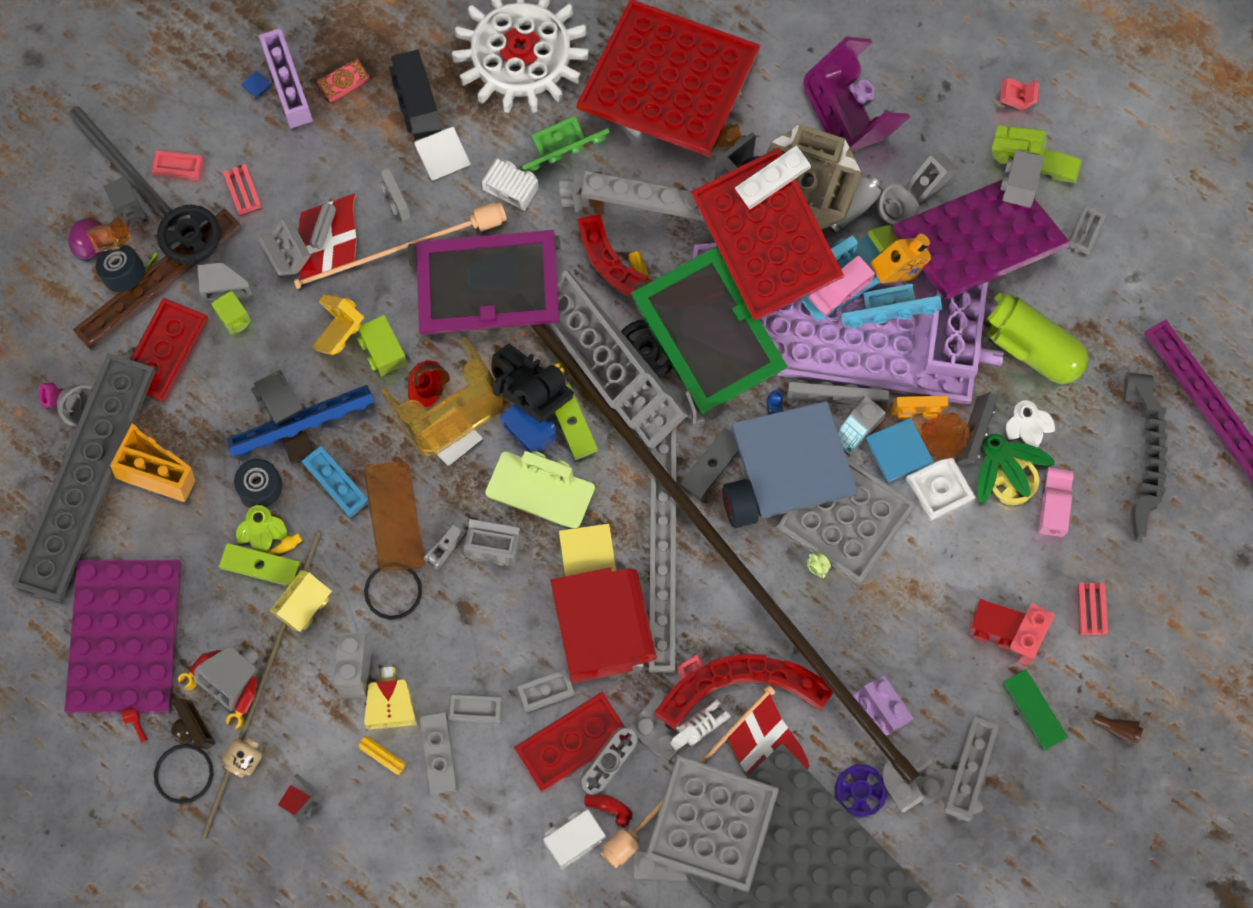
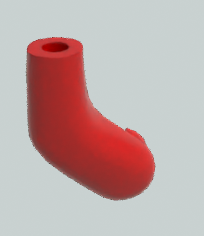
[584,793,633,827]

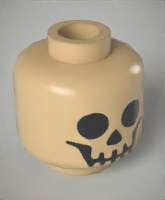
[222,737,262,778]

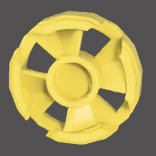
[991,457,1039,506]

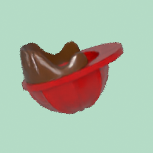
[408,360,450,409]

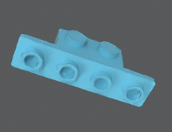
[841,284,942,328]

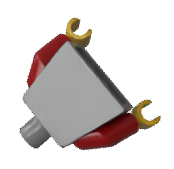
[178,647,259,729]

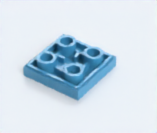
[865,418,933,483]

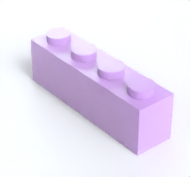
[258,28,313,128]

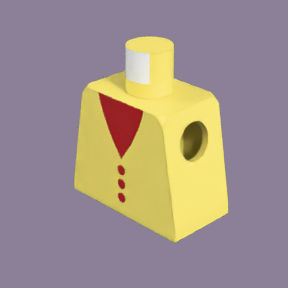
[364,667,417,730]

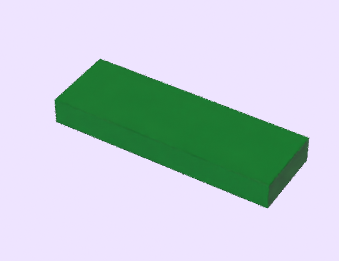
[1003,669,1068,751]

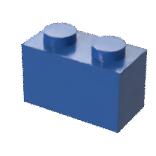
[500,404,557,453]

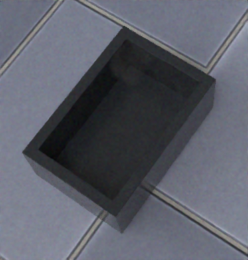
[389,49,442,140]

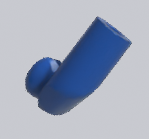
[766,390,784,415]

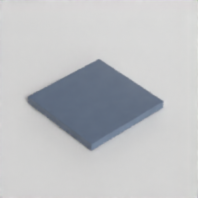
[731,401,858,519]

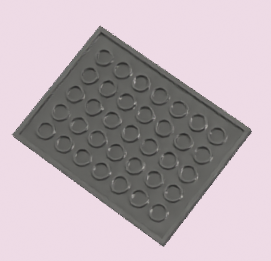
[685,744,933,908]

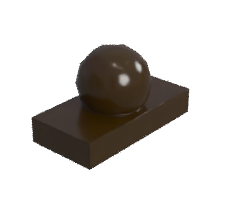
[171,698,215,749]

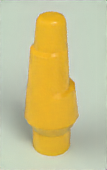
[267,532,303,556]

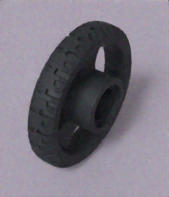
[157,204,221,265]
[621,319,678,378]

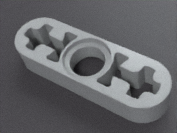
[580,727,637,795]

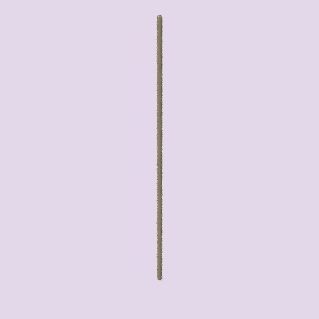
[202,531,321,838]

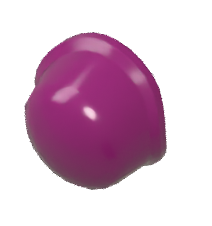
[68,219,111,259]

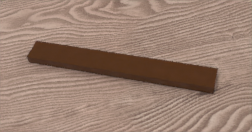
[73,208,242,349]

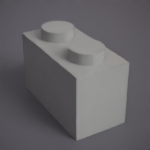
[1000,150,1044,208]

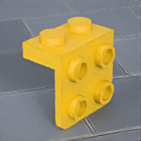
[312,294,364,355]

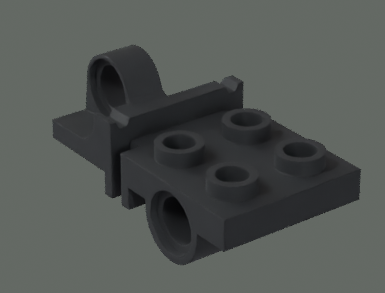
[491,343,574,423]

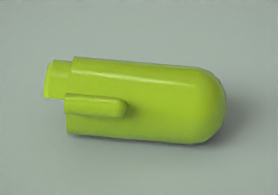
[987,292,1089,384]

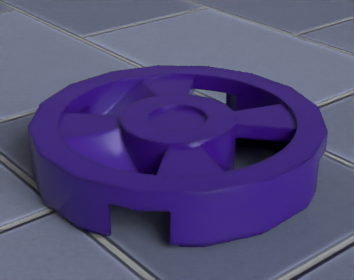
[834,764,887,818]

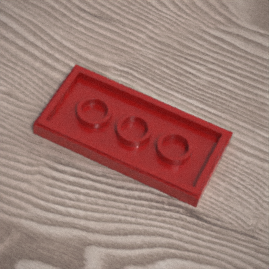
[130,298,208,403]
[514,691,630,793]

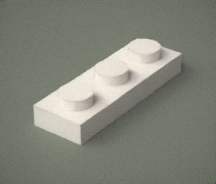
[735,145,811,210]

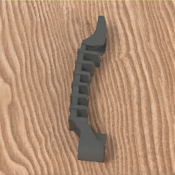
[1123,372,1168,543]

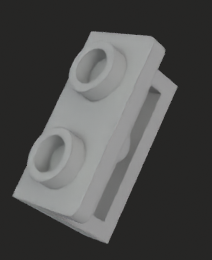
[258,218,311,275]

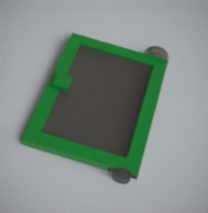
[631,246,788,422]

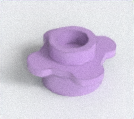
[849,79,874,104]

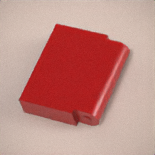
[550,567,657,684]

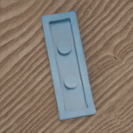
[302,446,370,518]

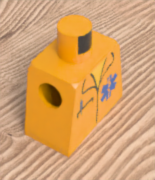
[870,234,931,283]

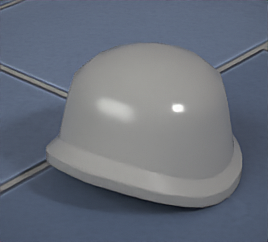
[877,184,919,225]
[57,384,93,427]

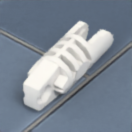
[670,699,731,751]

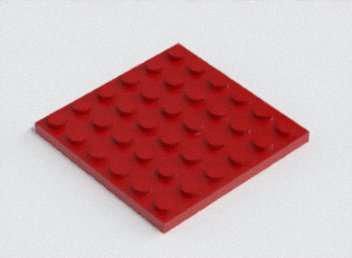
[576,0,760,157]

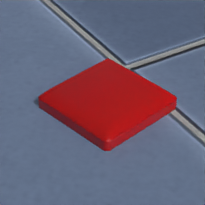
[278,785,310,815]

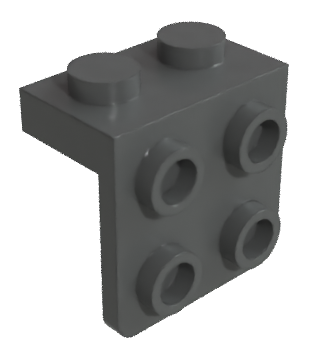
[714,133,756,180]

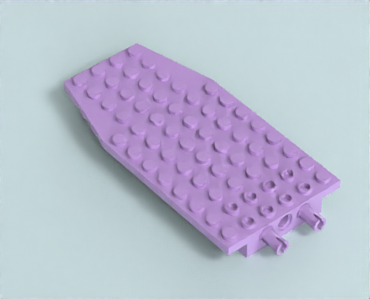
[679,242,1004,405]

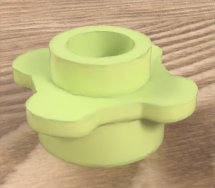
[806,552,831,578]

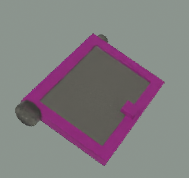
[408,230,561,335]

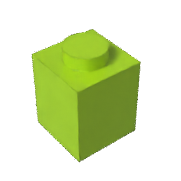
[211,290,251,335]

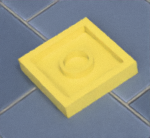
[559,524,616,576]

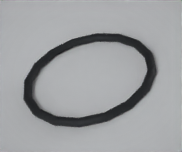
[364,563,422,620]
[154,744,213,804]

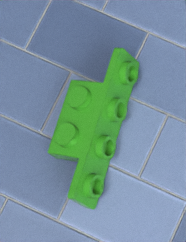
[519,116,610,172]

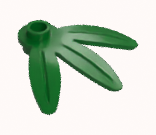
[977,434,1055,503]

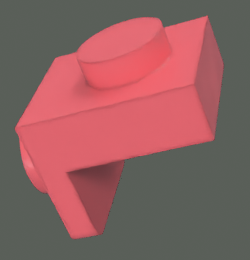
[1000,77,1039,111]

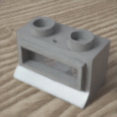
[464,519,521,566]

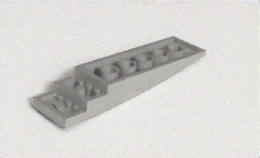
[533,270,688,449]

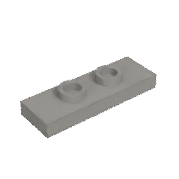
[420,712,457,796]

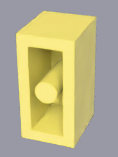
[269,570,332,632]

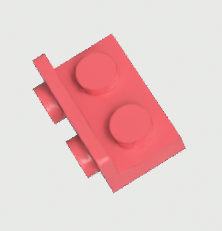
[1010,603,1055,666]

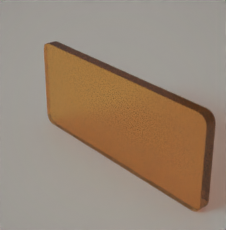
[364,462,425,571]

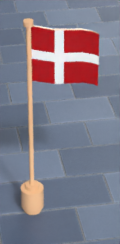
[294,193,507,289]
[600,685,810,869]

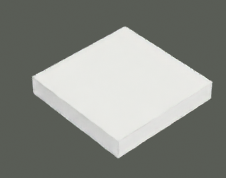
[906,455,976,521]

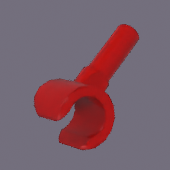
[122,708,147,743]

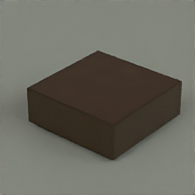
[283,431,313,464]

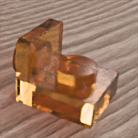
[86,217,131,253]

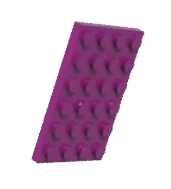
[892,179,1070,300]
[64,560,181,714]

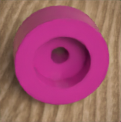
[38,382,63,408]

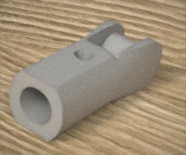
[424,524,465,570]

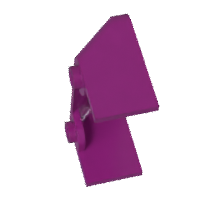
[803,36,911,152]

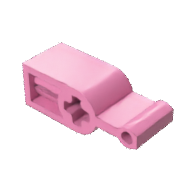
[809,255,875,316]
[1038,467,1074,537]

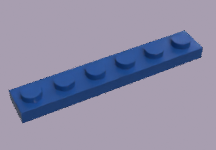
[227,385,374,457]

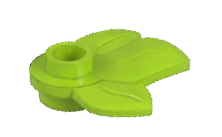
[236,505,288,553]

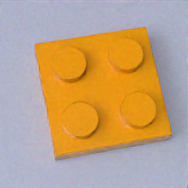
[890,396,948,419]

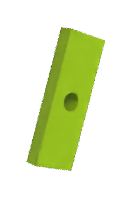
[554,384,598,460]
[219,543,301,586]

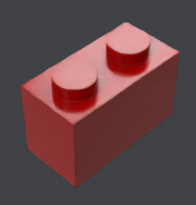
[968,599,1026,650]

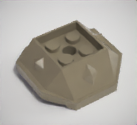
[766,124,863,230]

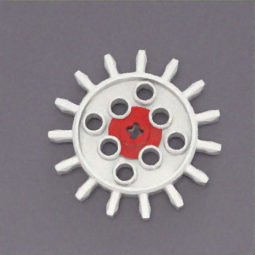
[452,0,589,113]

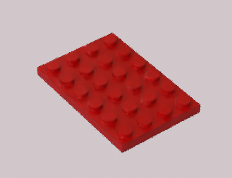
[691,148,844,322]

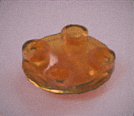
[921,412,970,460]

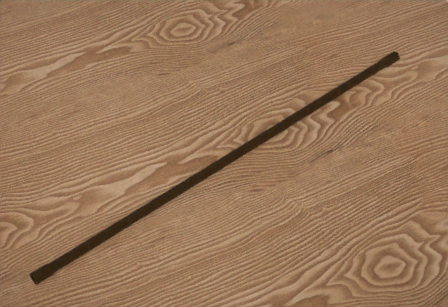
[510,294,920,784]

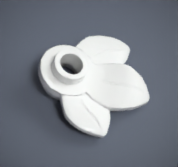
[1005,400,1055,447]

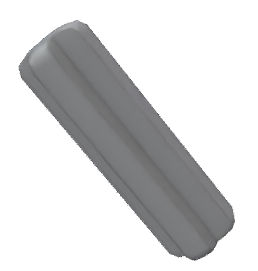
[309,203,336,249]

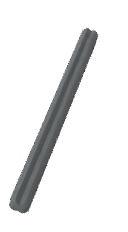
[69,107,179,227]

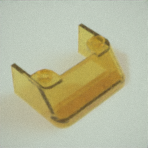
[381,336,505,457]

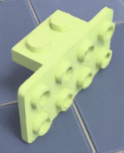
[485,451,595,529]

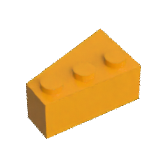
[110,423,195,502]

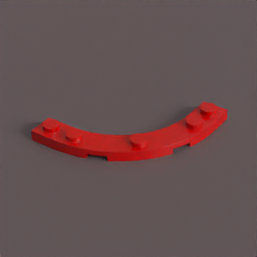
[577,214,724,307]
[654,654,834,730]

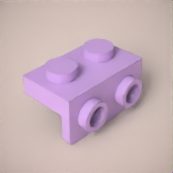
[853,675,914,736]

